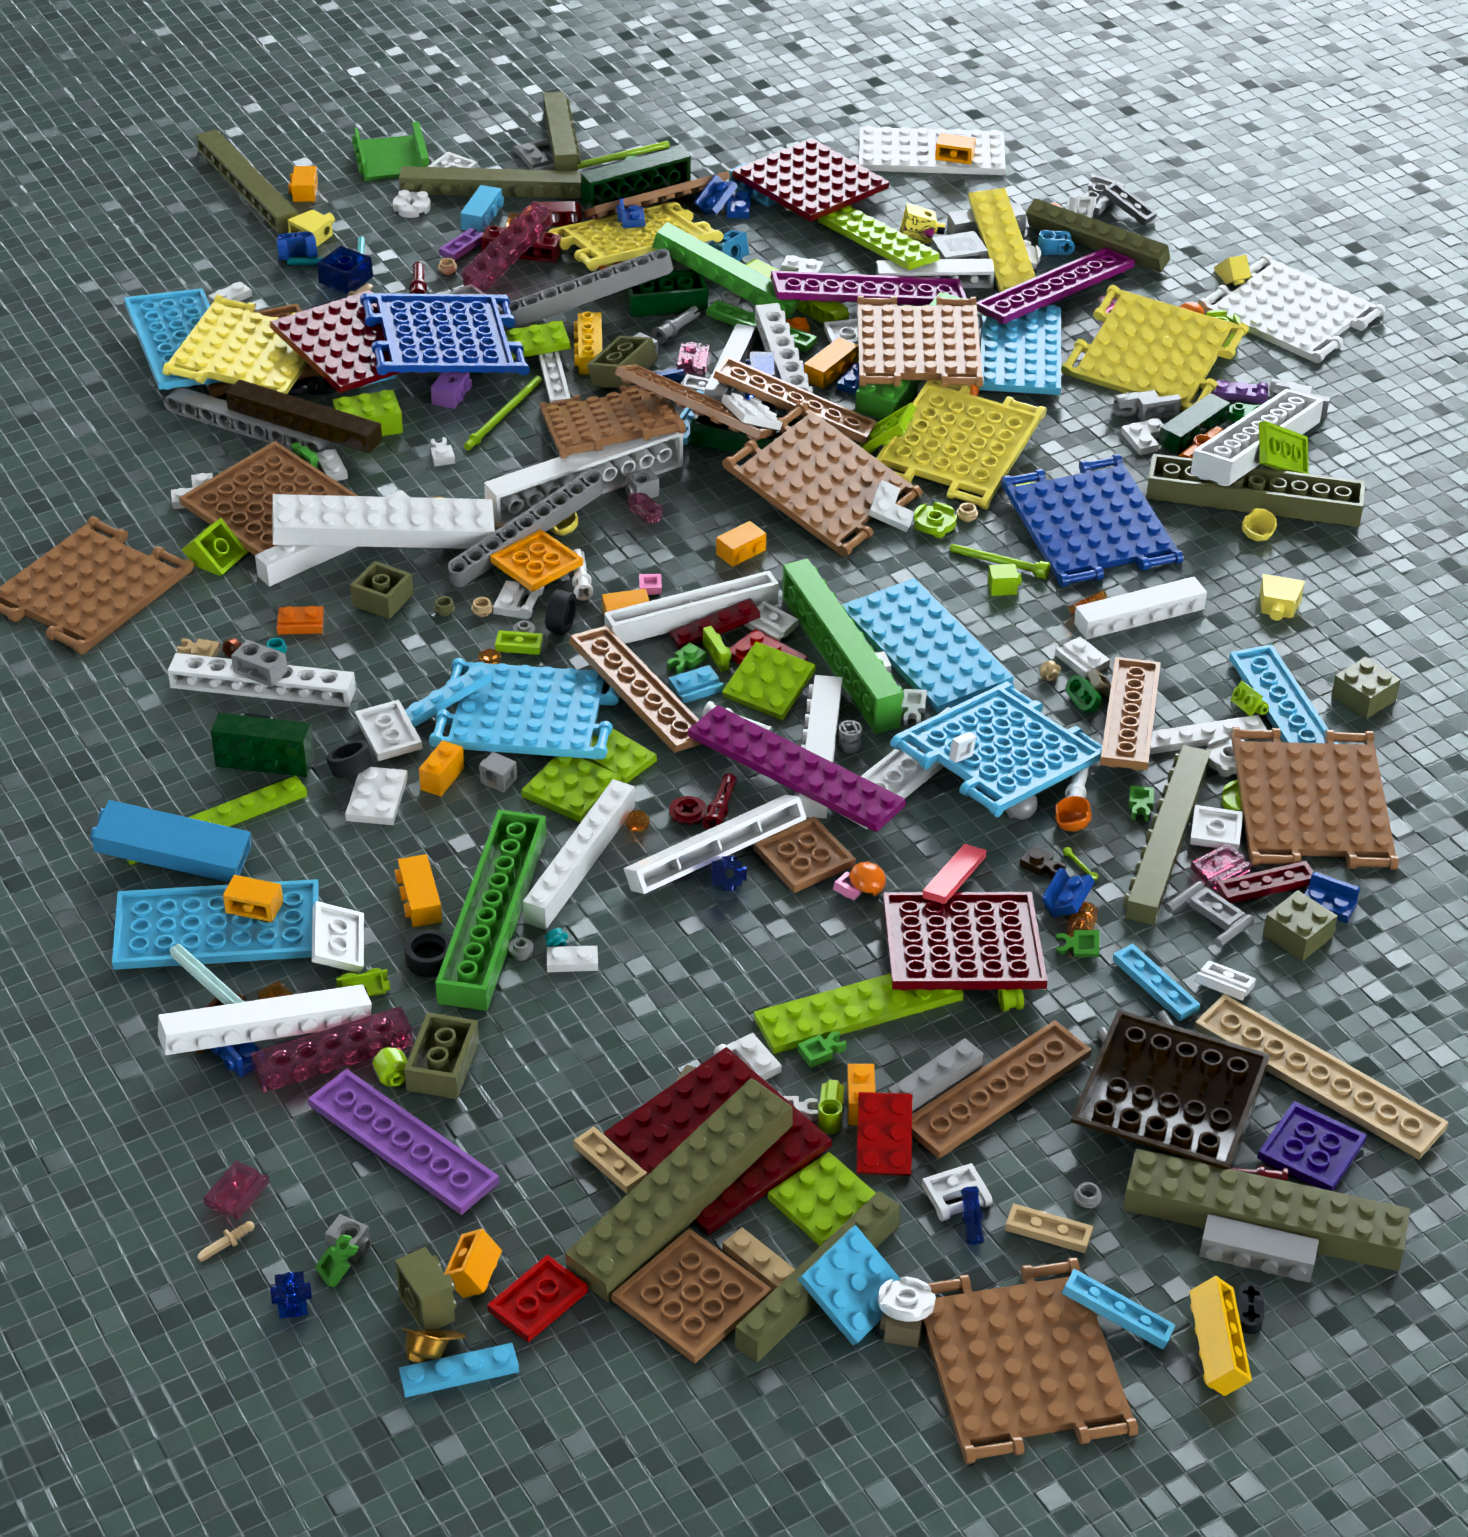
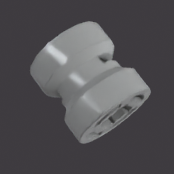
[838,720,862,753]

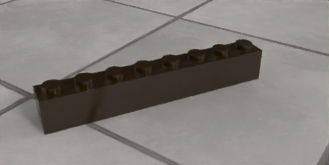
[226,379,382,454]

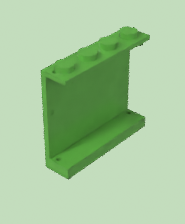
[352,122,429,181]

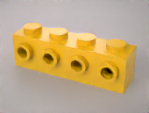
[574,311,602,374]
[1189,1276,1252,1396]

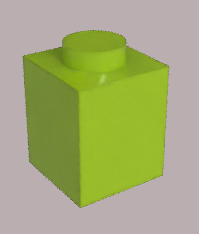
[988,564,1022,596]

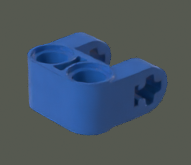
[277,232,318,261]

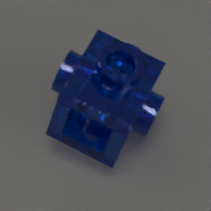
[712,856,747,891]
[270,1271,312,1319]

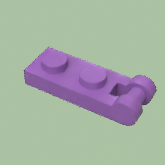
[439,228,483,260]
[1211,380,1269,403]

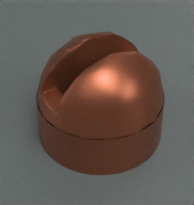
[222,638,242,658]

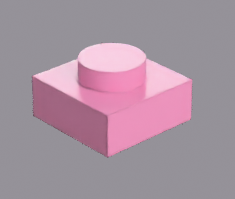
[639,574,662,595]
[833,871,863,900]

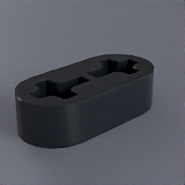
[1237,1283,1264,1334]

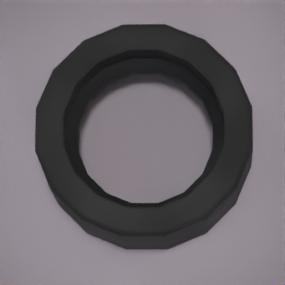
[545,589,577,634]
[326,740,375,778]
[404,929,451,977]

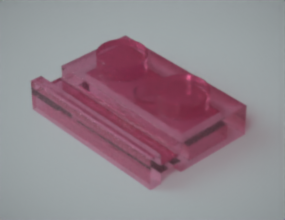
[677,342,710,373]
[1190,843,1252,889]
[203,1161,269,1220]

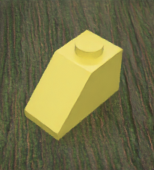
[1214,255,1251,286]

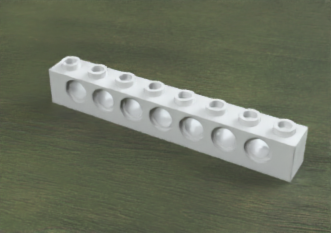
[755,303,813,420]
[168,653,356,707]

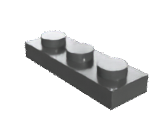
[1102,181,1157,225]

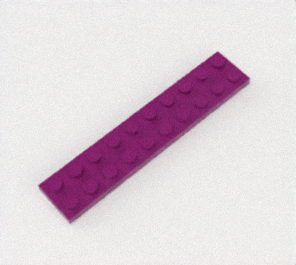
[977,247,1135,324]
[770,270,967,306]
[688,705,906,832]

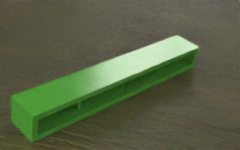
[652,222,800,319]

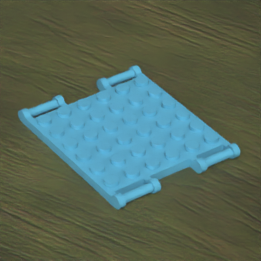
[429,658,619,759]
[890,682,1102,817]

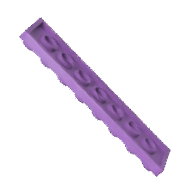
[308,1069,500,1215]

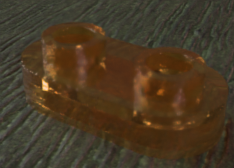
[1068,590,1108,615]
[1067,902,1098,937]

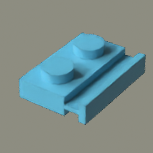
[668,665,724,704]

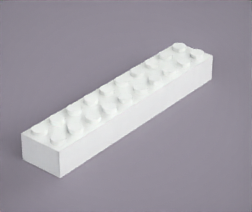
[1190,389,1323,486]
[484,432,683,523]
[272,494,495,549]

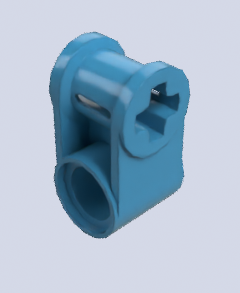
[1037,230,1075,256]

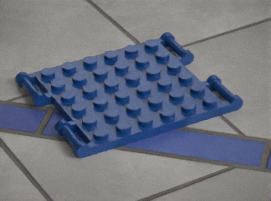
[360,293,530,376]
[1001,454,1184,587]

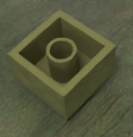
[350,561,414,619]
[1331,656,1401,719]
[1263,890,1338,962]
[395,1246,457,1330]

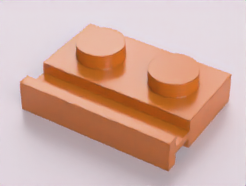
[277,606,324,635]

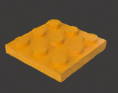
[490,529,583,592]

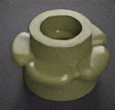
[433,596,455,616]

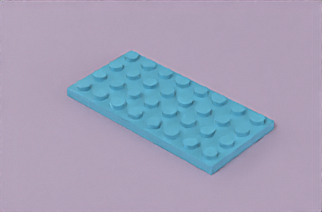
[124,288,222,390]
[979,305,1061,395]
[842,578,1014,713]
[112,879,319,970]

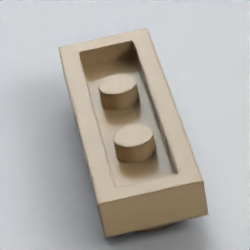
[573,1127,647,1194]
[1005,1203,1093,1253]
[722,1227,796,1290]

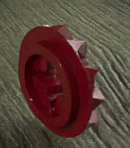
[669,796,707,826]

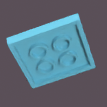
[798,1225,900,1345]

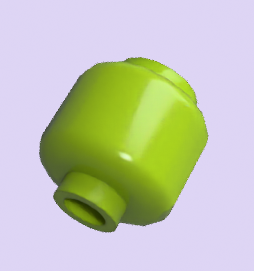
[372,1047,408,1087]

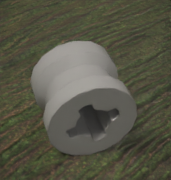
[721,290,741,309]

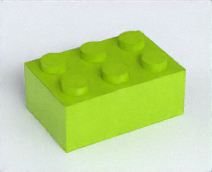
[332,390,403,436]

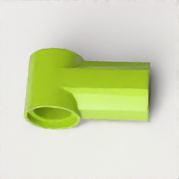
[818,1080,845,1134]

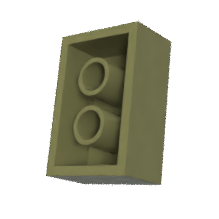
[587,336,658,389]
[404,1012,479,1099]

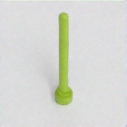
[949,544,1051,580]

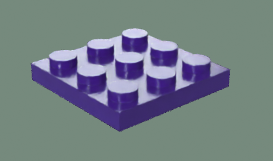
[1257,1101,1367,1191]

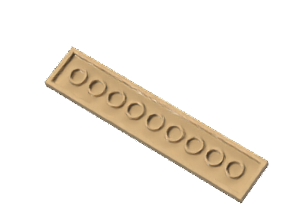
[1194,994,1449,1160]

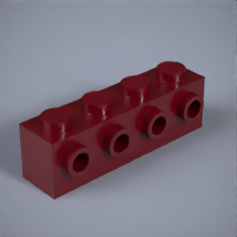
[481,225,562,263]

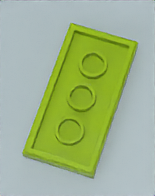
[1259,421,1309,474]

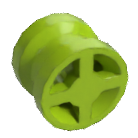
[998,989,1024,1012]

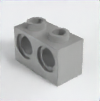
[231,640,288,687]

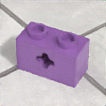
[431,372,472,409]

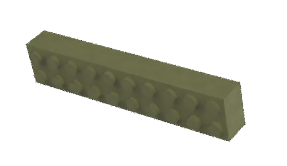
[1146,453,1366,527]
[565,1078,793,1303]
[1123,1149,1410,1271]

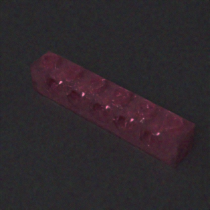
[462,201,553,292]
[251,1006,413,1093]

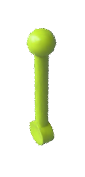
[1063,847,1099,882]

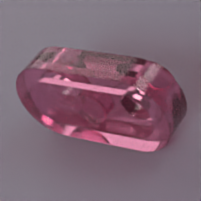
[628,493,663,523]

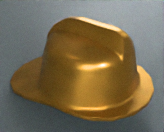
[401,1328,466,1363]

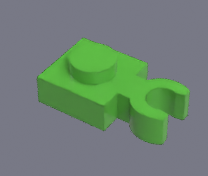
[290,442,319,469]
[667,642,707,675]
[1129,785,1154,822]
[1056,930,1100,957]
[797,1031,847,1068]
[315,1234,359,1287]

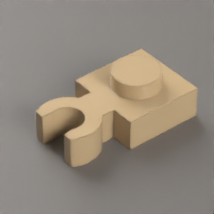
[177,639,221,657]

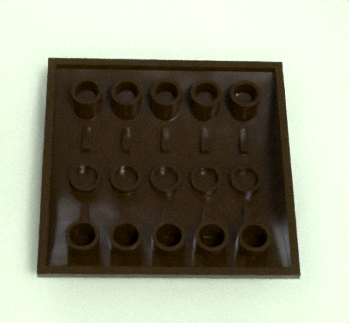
[1071,1009,1270,1170]

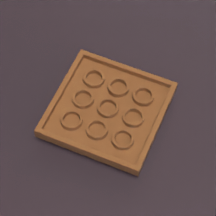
[612,1228,772,1364]

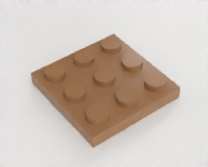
[754,816,855,893]

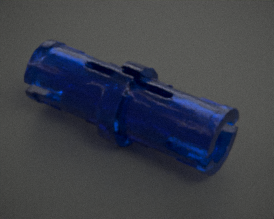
[961,1186,984,1245]

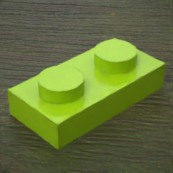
[703,626,732,672]
[495,630,543,655]

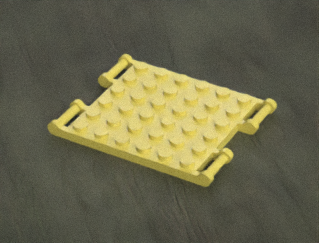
[548,201,723,271]
[1061,285,1249,411]
[162,295,308,394]
[876,380,1047,510]

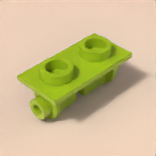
[1230,680,1269,717]
[336,968,390,997]

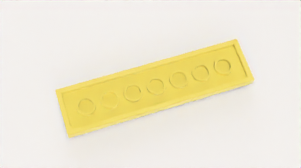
[968,188,1036,292]

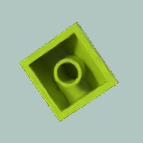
[181,518,249,576]

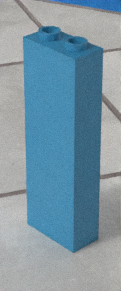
[90,800,251,883]

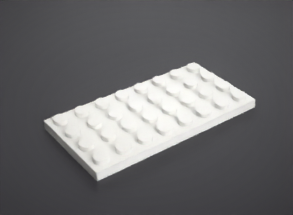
[859,126,1005,175]

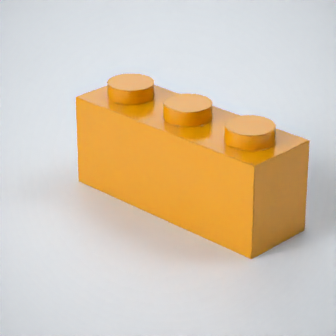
[804,337,859,389]
[394,854,442,927]

